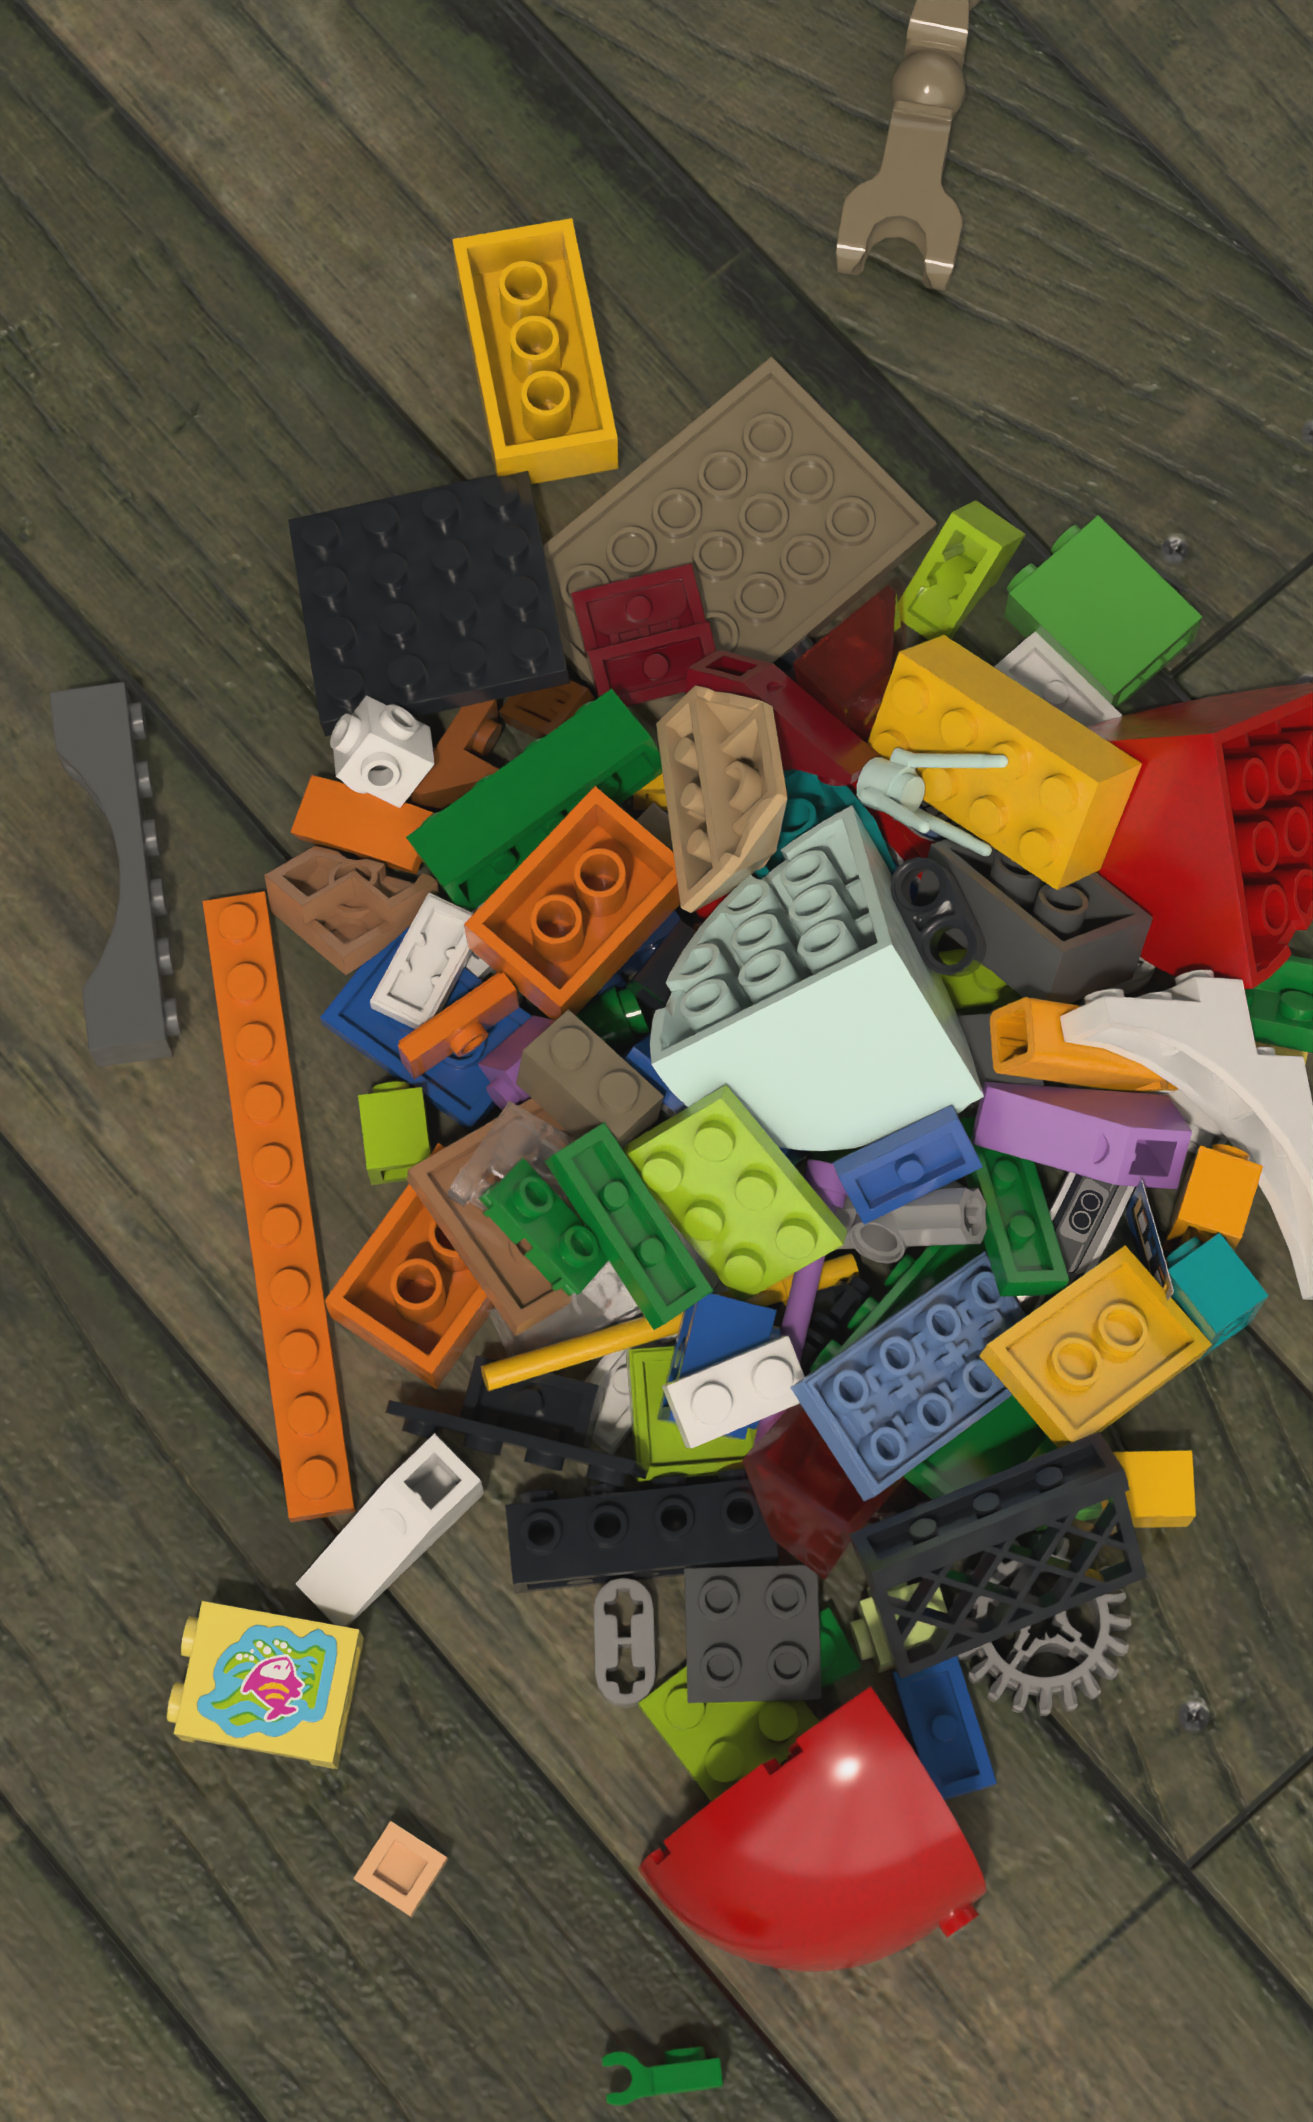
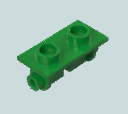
[478,1158,608,1297]

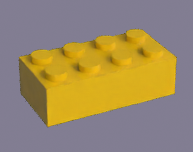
[452,218,618,484]
[867,635,1142,890]

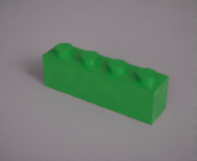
[406,689,663,912]

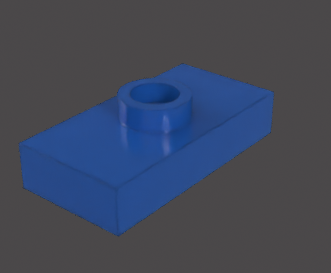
[833,1105,983,1225]
[891,1656,997,1801]

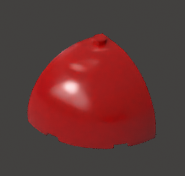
[1087,683,1313,989]
[638,1686,987,1971]

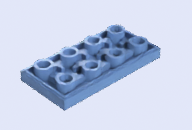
[790,1252,1027,1501]

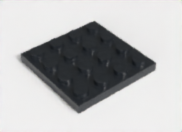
[288,471,570,737]

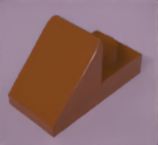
[411,700,502,813]

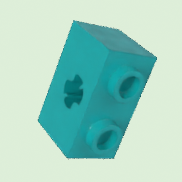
[1166,1233,1269,1360]

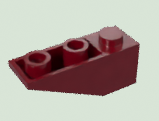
[686,649,881,786]

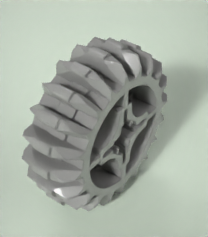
[952,1534,1131,1716]

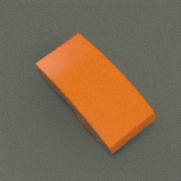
[290,775,434,874]

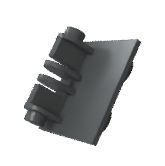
[684,1565,822,1703]

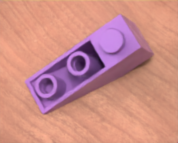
[971,1082,1192,1189]

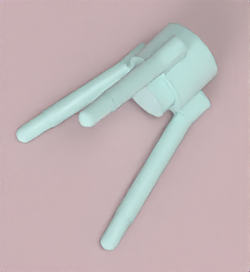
[857,748,1008,856]

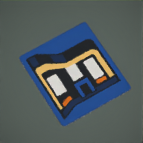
[1126,1179,1173,1301]

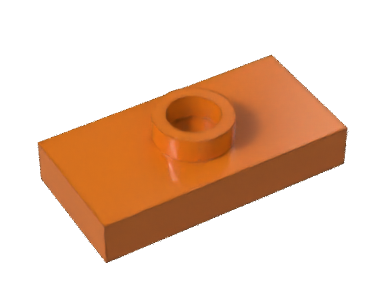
[398,972,519,1080]

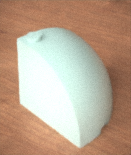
[650,806,984,1151]

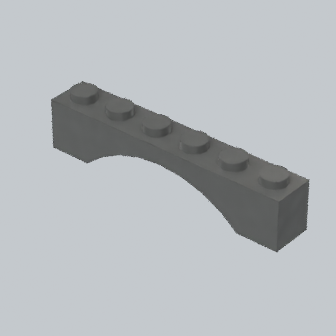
[49,682,182,1067]

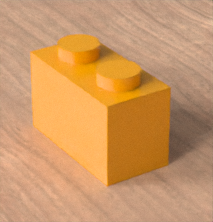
[1162,1144,1263,1252]

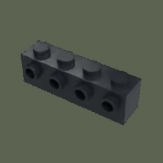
[505,1469,778,1594]

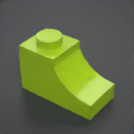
[891,500,1026,640]

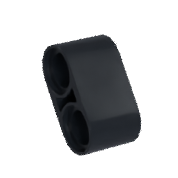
[890,857,987,977]

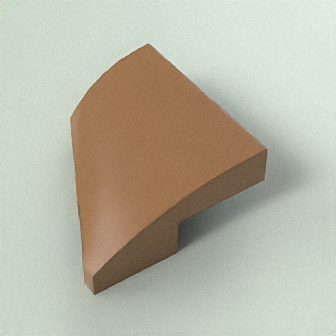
[264,846,439,975]

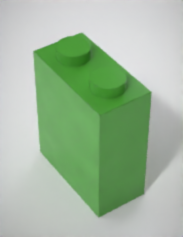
[1004,515,1203,710]

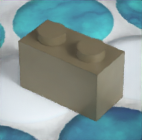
[516,1009,664,1149]

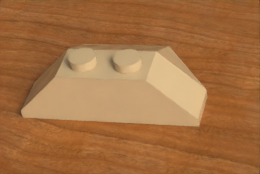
[656,685,787,913]

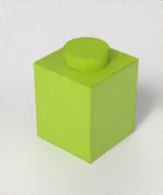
[358,1082,432,1185]

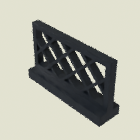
[849,1432,1147,1679]

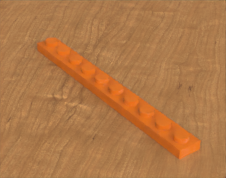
[203,891,356,1523]

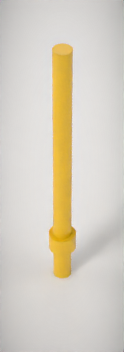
[481,1253,859,1391]

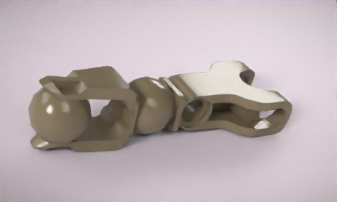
[835,0,980,291]

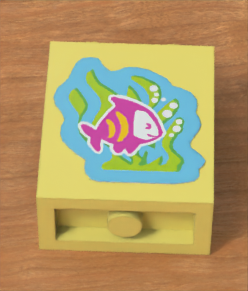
[167,1601,364,1769]

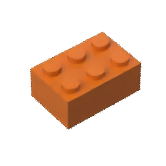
[464,786,680,1021]
[324,1143,495,1390]

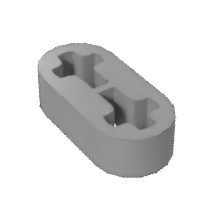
[594,1578,656,1708]

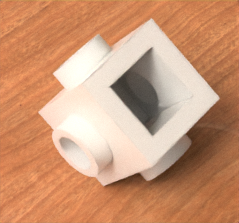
[330,695,434,808]

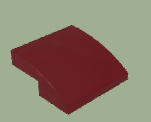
[570,563,716,707]

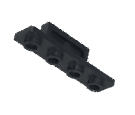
[385,1355,649,1487]

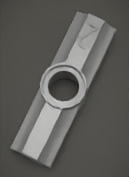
[835,1188,987,1264]

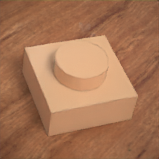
[354,1821,449,1917]

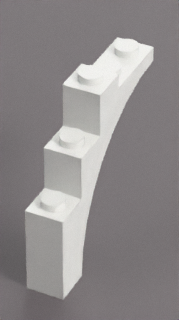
[1060,970,1313,1300]

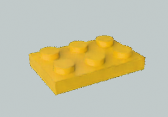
[979,1245,1212,1448]

